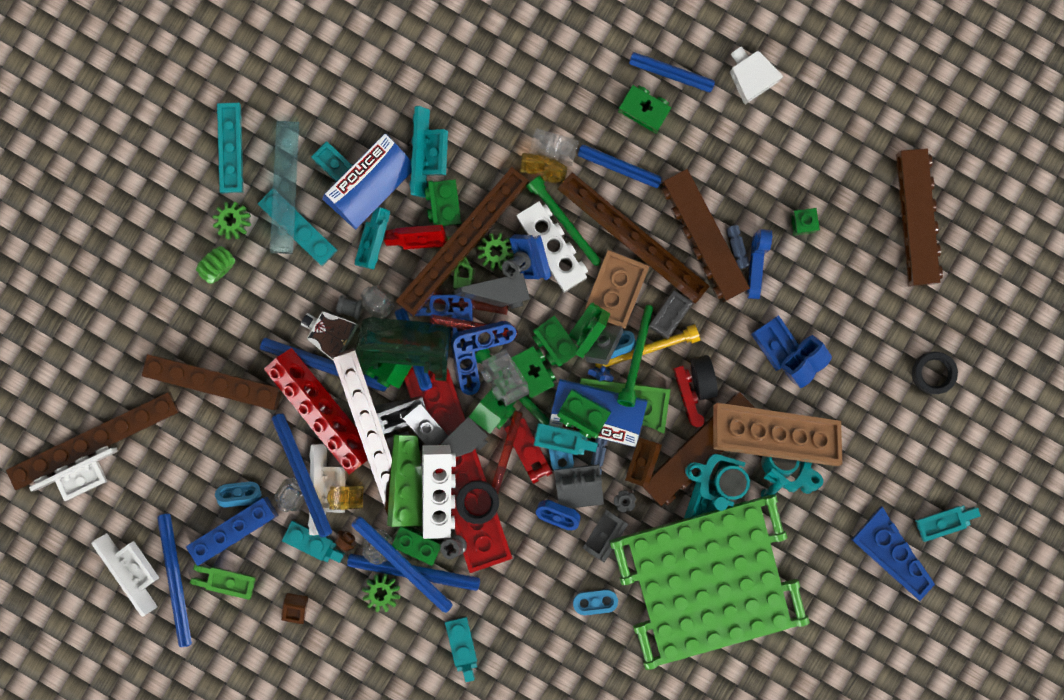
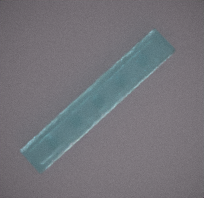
[270,121,299,254]

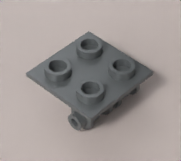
[554,464,604,508]

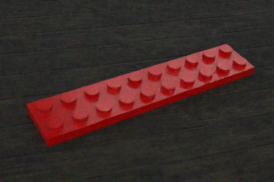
[401,345,513,573]

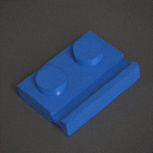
[509,235,552,280]
[751,315,799,371]

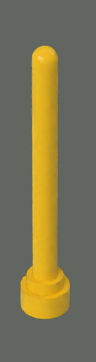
[595,324,700,368]

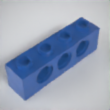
[186,497,279,566]

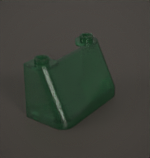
[355,316,451,381]

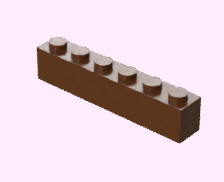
[896,148,943,287]
[661,169,750,302]
[142,354,282,410]
[643,392,755,506]

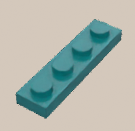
[217,103,244,194]
[258,188,338,267]

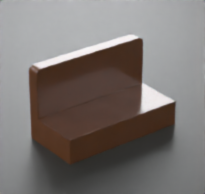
[625,437,662,488]

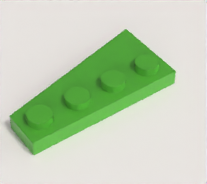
[580,377,670,433]
[387,435,422,527]

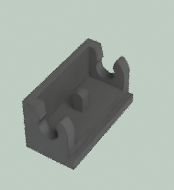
[583,510,628,563]

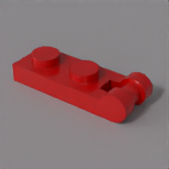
[673,366,704,427]
[504,418,553,484]

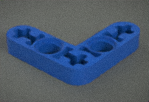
[747,229,772,300]
[415,294,474,360]
[451,321,516,395]

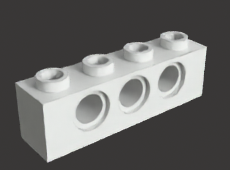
[516,201,588,293]
[422,445,456,539]

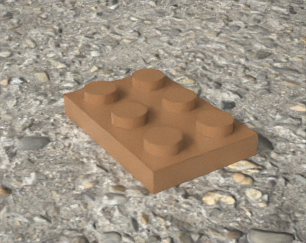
[583,250,649,329]

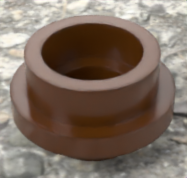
[335,531,356,551]

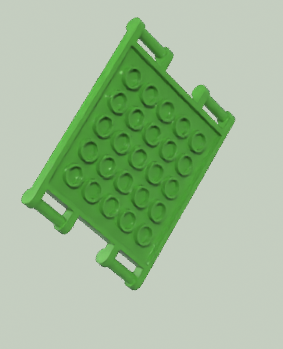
[610,494,810,670]

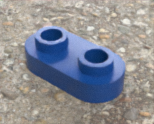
[536,500,581,530]

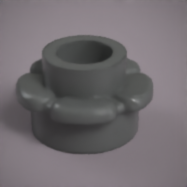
[614,490,636,512]

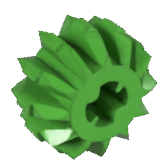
[212,202,251,240]
[478,233,514,271]
[196,246,235,284]
[362,574,401,612]

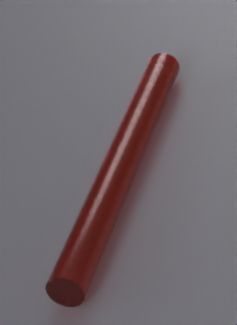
[427,294,509,315]
[430,314,518,338]
[492,410,523,494]

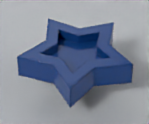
[588,365,614,382]

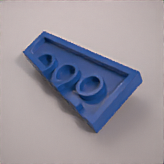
[851,506,935,601]

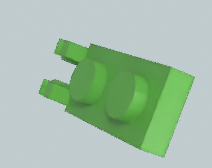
[190,564,256,600]

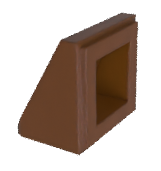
[281,593,308,624]

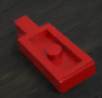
[384,225,448,250]

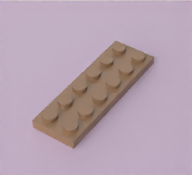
[713,403,842,466]

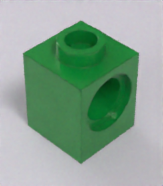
[790,208,820,236]

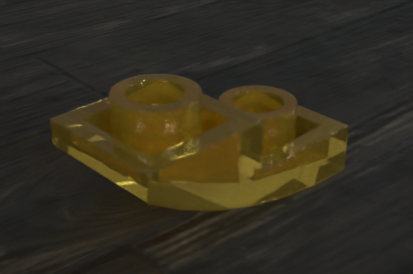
[520,153,567,183]
[327,485,364,510]

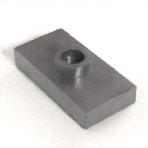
[649,290,693,340]
[585,325,623,365]
[402,402,448,445]

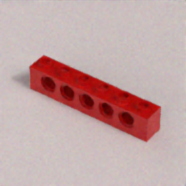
[264,348,368,475]

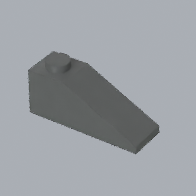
[454,273,530,309]
[374,396,426,434]
[420,417,489,467]

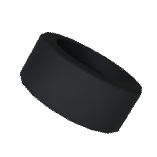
[912,352,958,394]
[690,355,718,400]
[456,481,499,524]

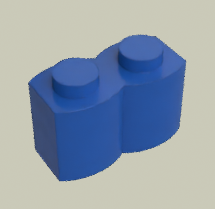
[781,335,832,388]

